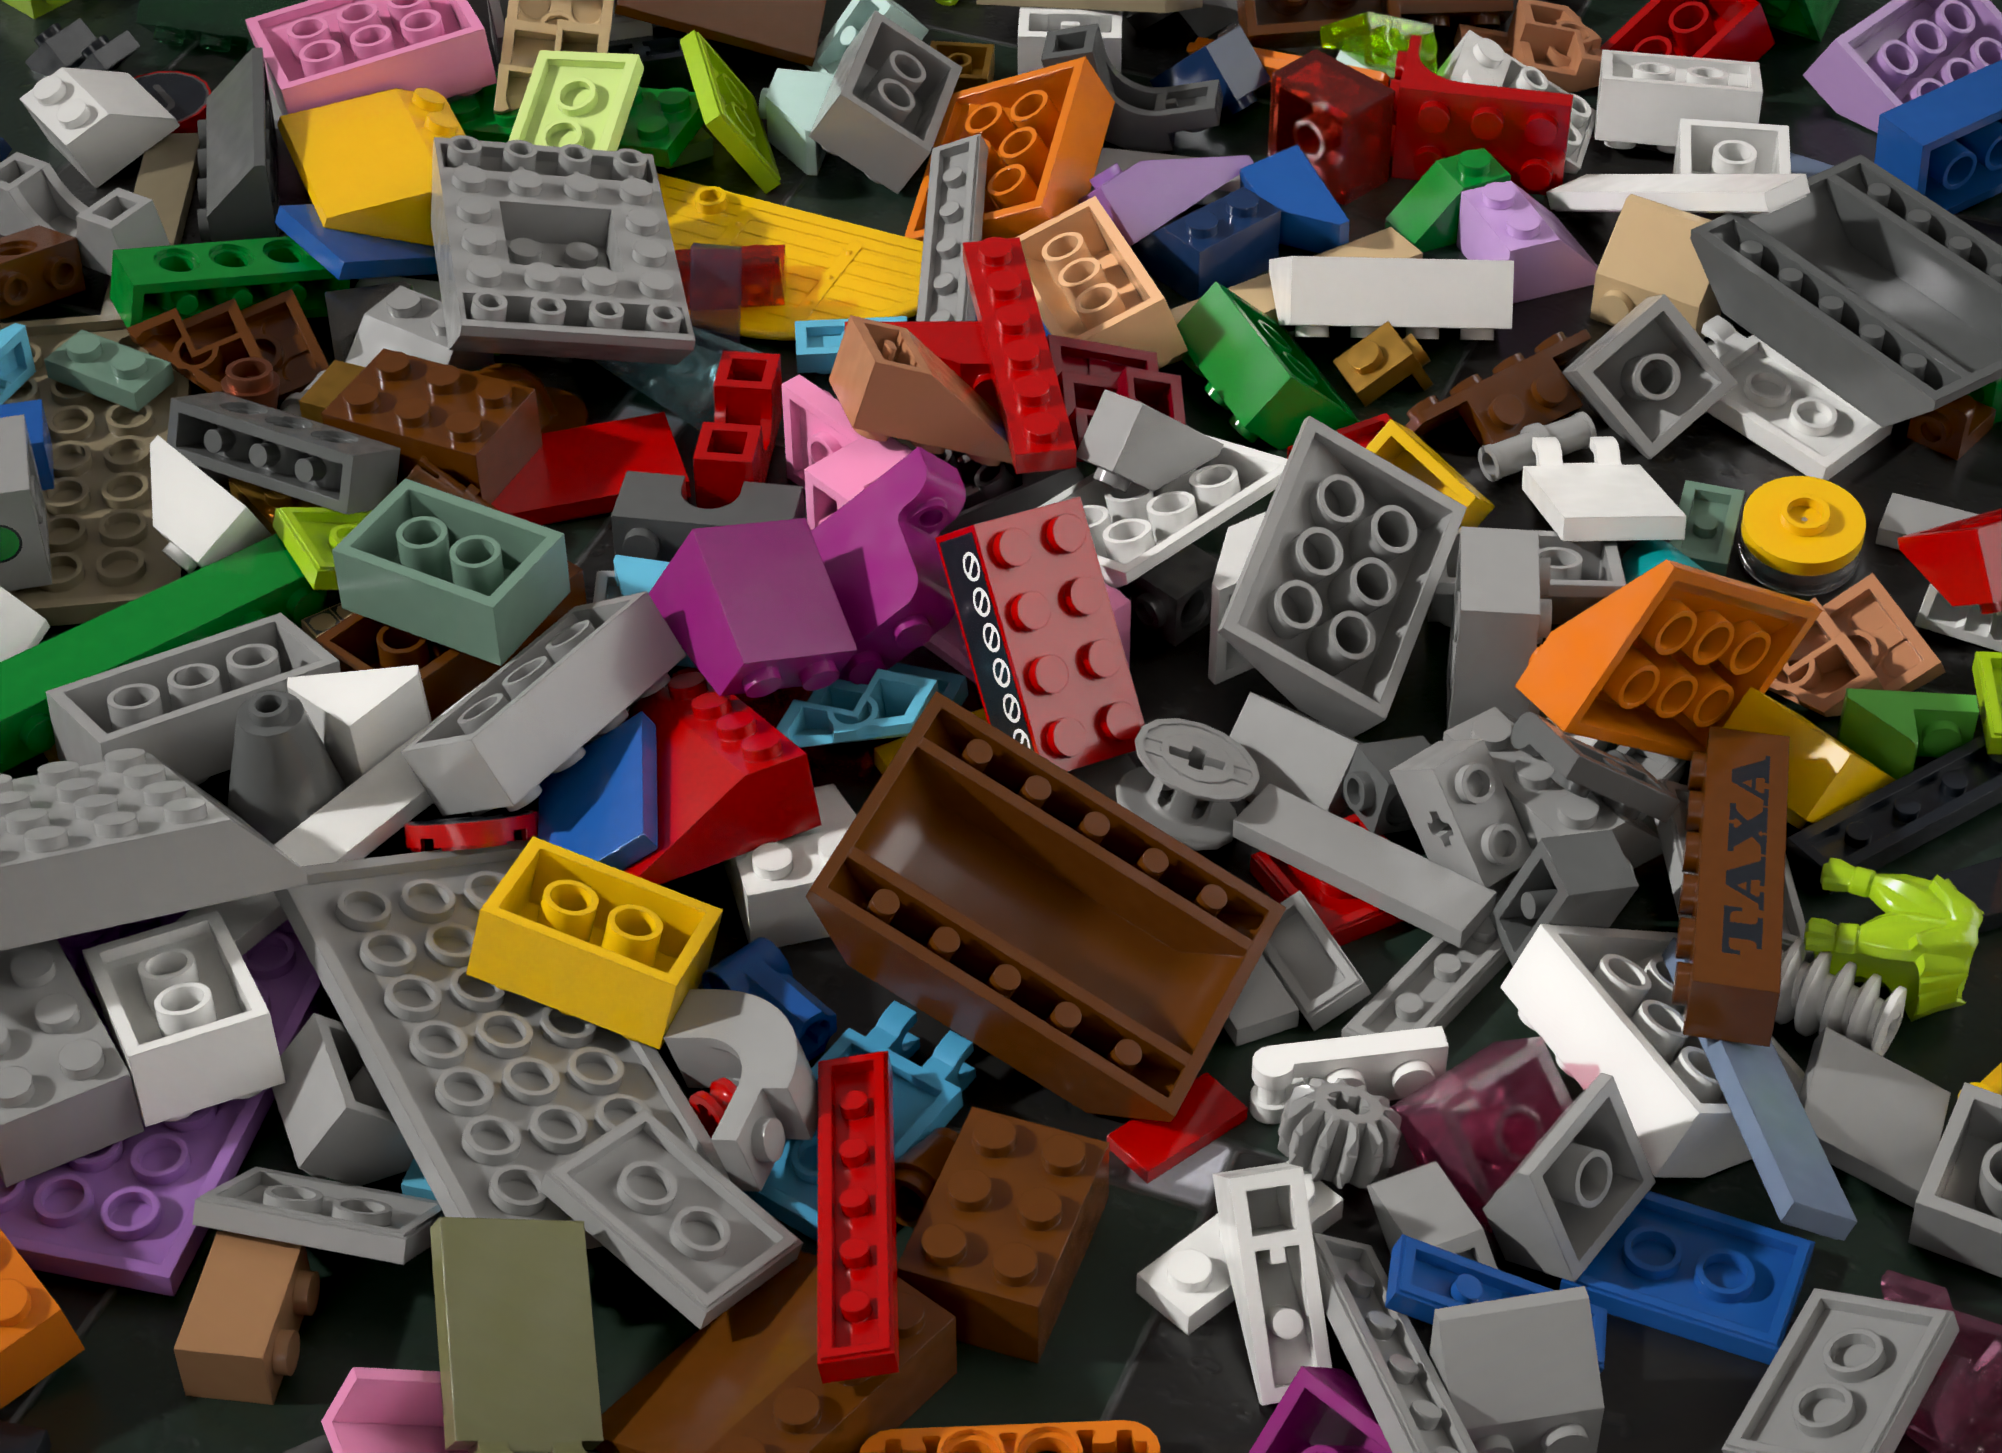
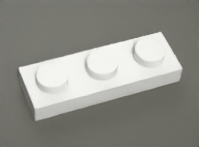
[1136,1160,1344,1336]

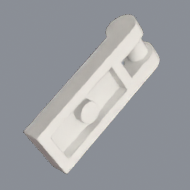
[1250,1026,1449,1124]

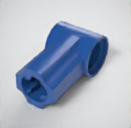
[702,937,837,1061]

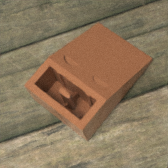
[829,315,1013,466]

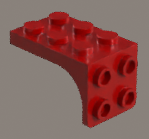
[1384,35,1573,195]

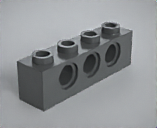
[167,391,401,515]

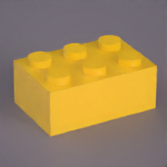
[466,836,723,1050]

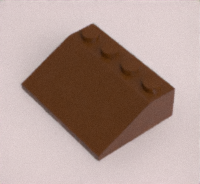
[595,1251,957,1453]

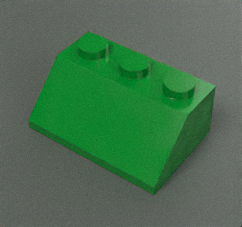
[1177,281,1360,450]

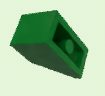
[1385,147,1511,252]

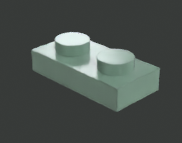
[44,329,175,412]
[1669,480,1745,577]

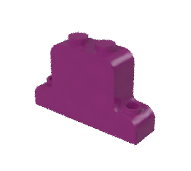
[811,446,966,685]

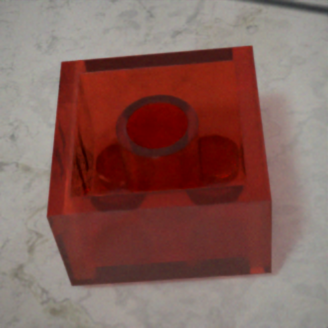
[1268,49,1395,206]

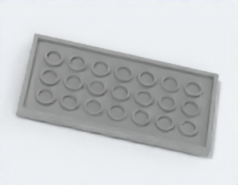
[274,840,730,1249]

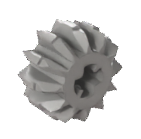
[1277,1078,1402,1189]

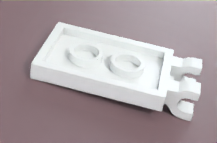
[1701,315,1893,481]
[1522,436,1686,541]

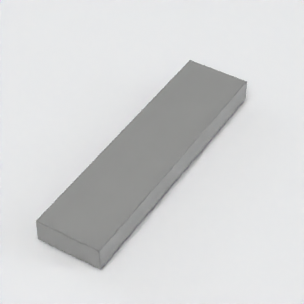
[1233,783,1497,948]

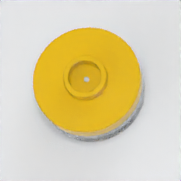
[1738,476,1866,596]

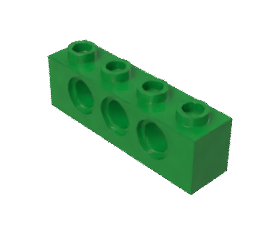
[110,236,351,328]

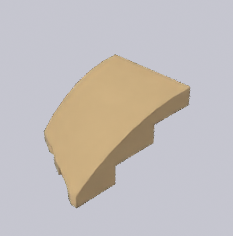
[494,0,614,114]

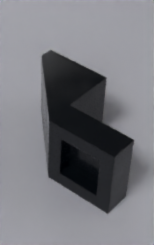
[25,18,141,76]

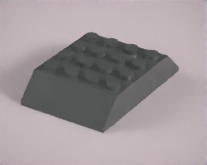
[1690,154,2002,428]

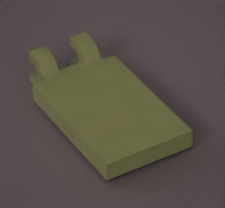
[430,1217,604,1453]

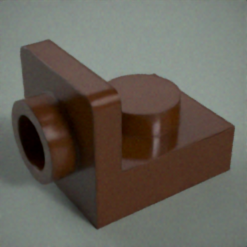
[1907,395,1996,461]

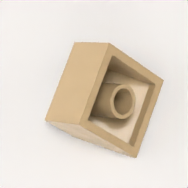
[1590,194,1721,340]

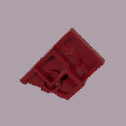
[1046,334,1186,462]

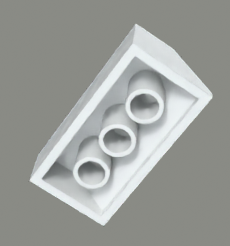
[1269,256,1514,340]

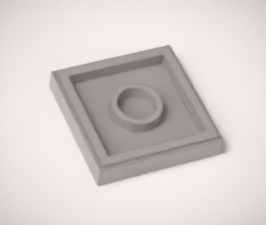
[1799,1027,1951,1208]

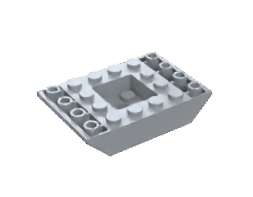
[431,135,695,365]

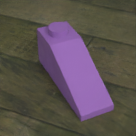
[1078,155,1254,246]

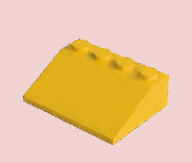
[277,88,466,246]

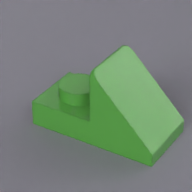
[1837,688,1979,780]

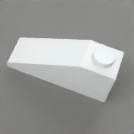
[1212,1163,1332,1405]

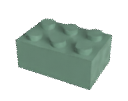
[332,478,571,666]

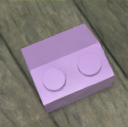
[1456,180,1598,303]

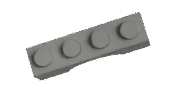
[0,152,170,276]

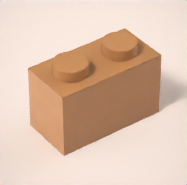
[174,1231,320,1405]

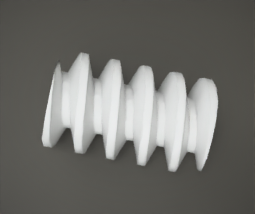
[1775,937,1907,1056]

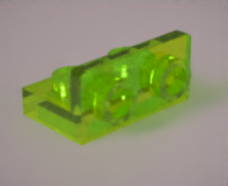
[1320,12,1438,74]

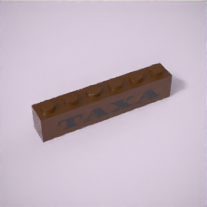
[1672,726,1790,1047]

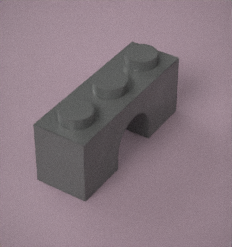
[611,471,805,562]

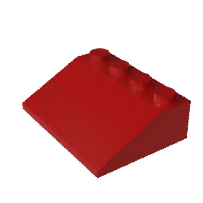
[602,672,822,885]

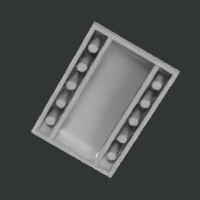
[0,748,308,951]

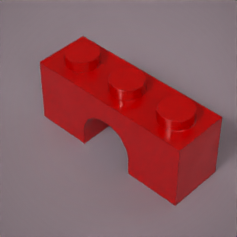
[693,350,783,509]

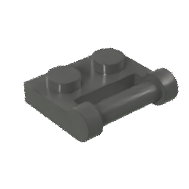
[1511,712,1680,823]

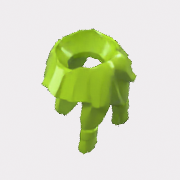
[1804,857,1984,1022]

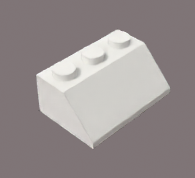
[1595,49,1763,154]

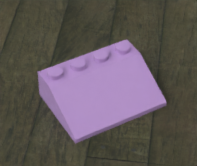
[1803,0,2002,133]

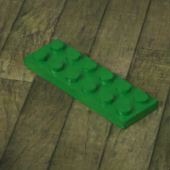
[446,71,704,168]

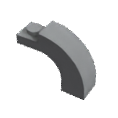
[664,989,818,1192]

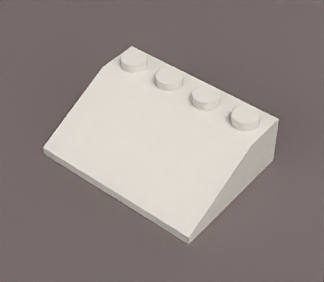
[1037,435,1288,588]
[1500,924,1805,1178]

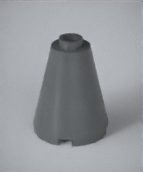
[227,690,347,845]

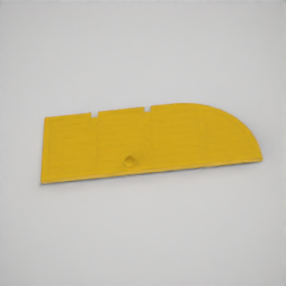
[657,173,923,341]

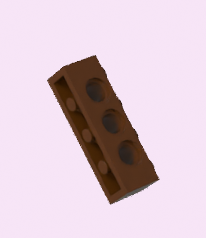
[0,225,86,320]

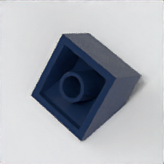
[1130,186,1281,302]

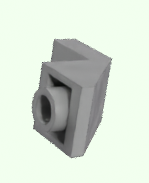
[1366,1161,1498,1269]

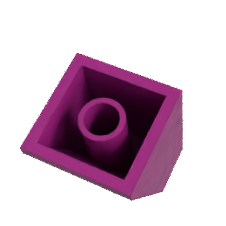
[649,518,857,698]

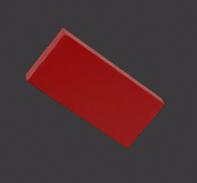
[1107,1072,1248,1184]

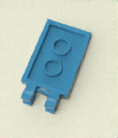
[743,1000,976,1242]

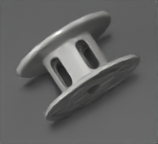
[1115,718,1260,851]

